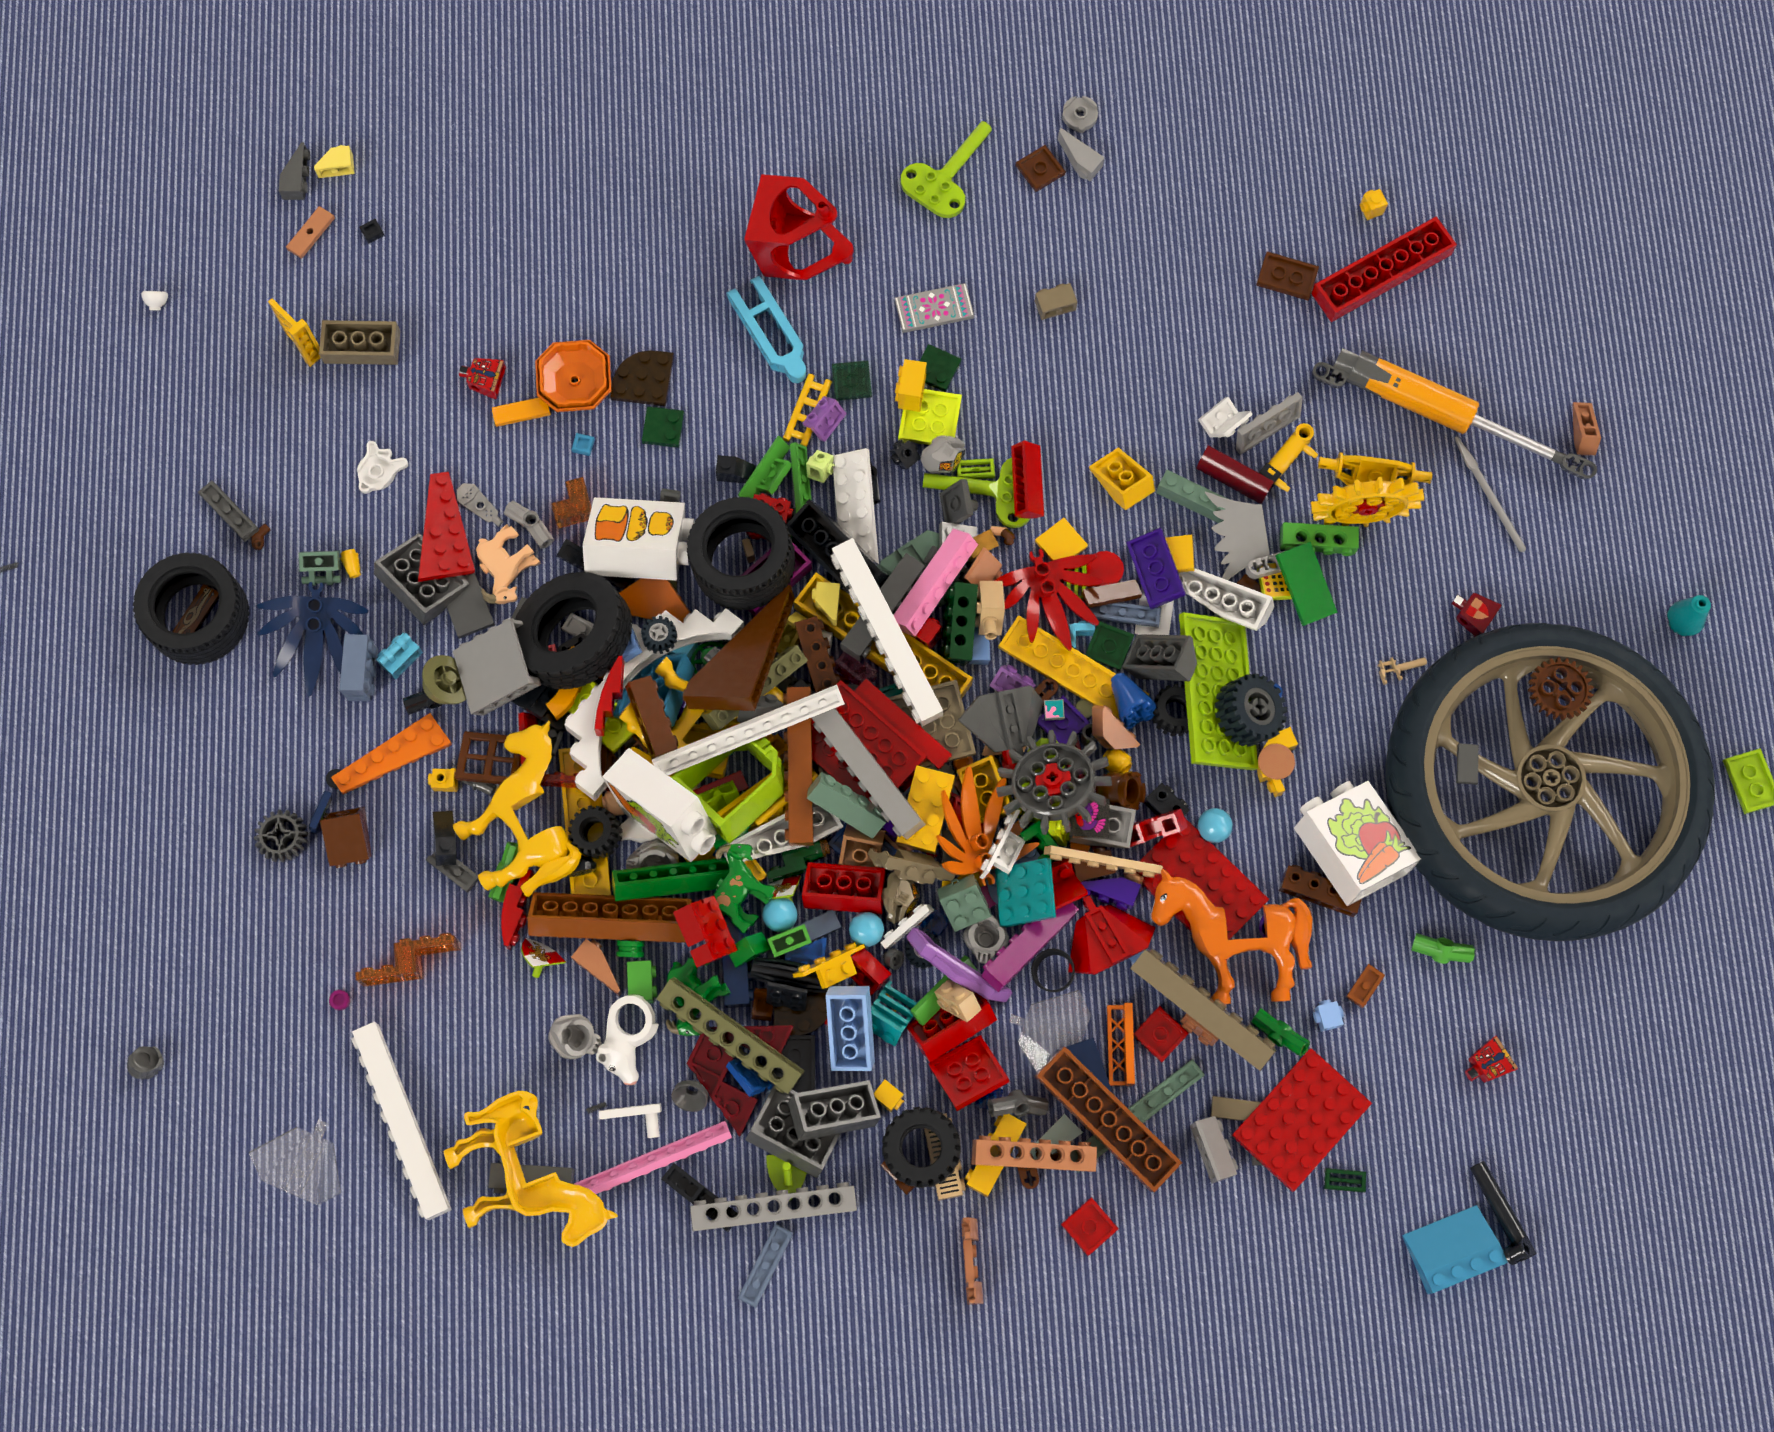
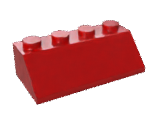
[802,862,886,914]
[906,988,997,1062]

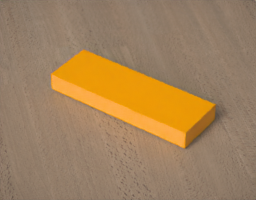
[492,398,551,427]

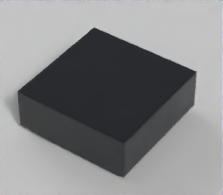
[359,219,385,244]

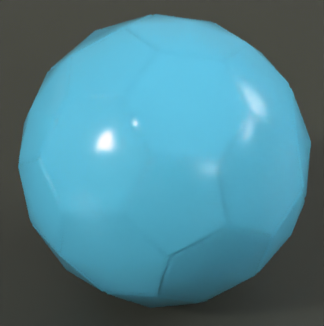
[1198,808,1233,843]
[762,898,798,932]
[849,912,884,947]

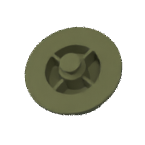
[422,655,466,705]

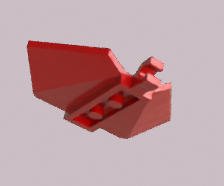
[1068,895,1156,975]

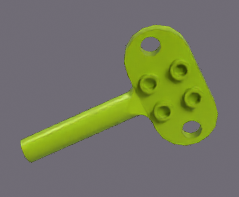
[900,121,992,218]
[923,457,1030,528]

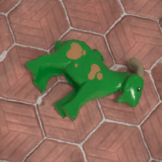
[714,844,777,934]

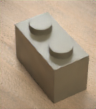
[1034,283,1077,320]

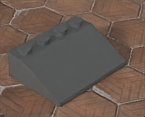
[374,533,469,625]
[745,1084,841,1178]

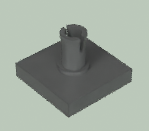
[939,479,978,524]

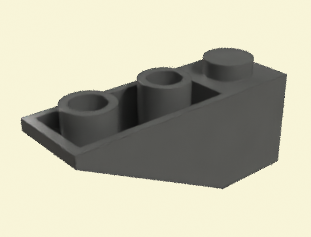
[279,142,310,200]

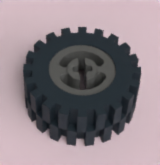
[1215,673,1287,747]

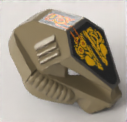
[882,872,920,924]

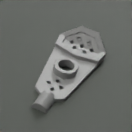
[457,483,504,527]

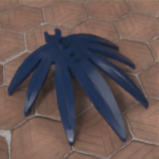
[256,582,369,697]

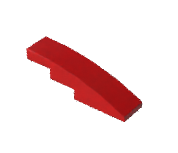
[594,656,624,736]

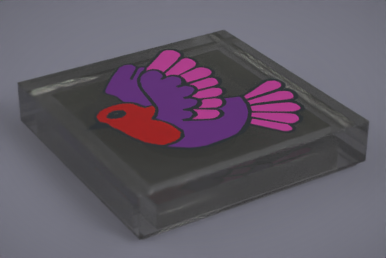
[1069,799,1110,839]

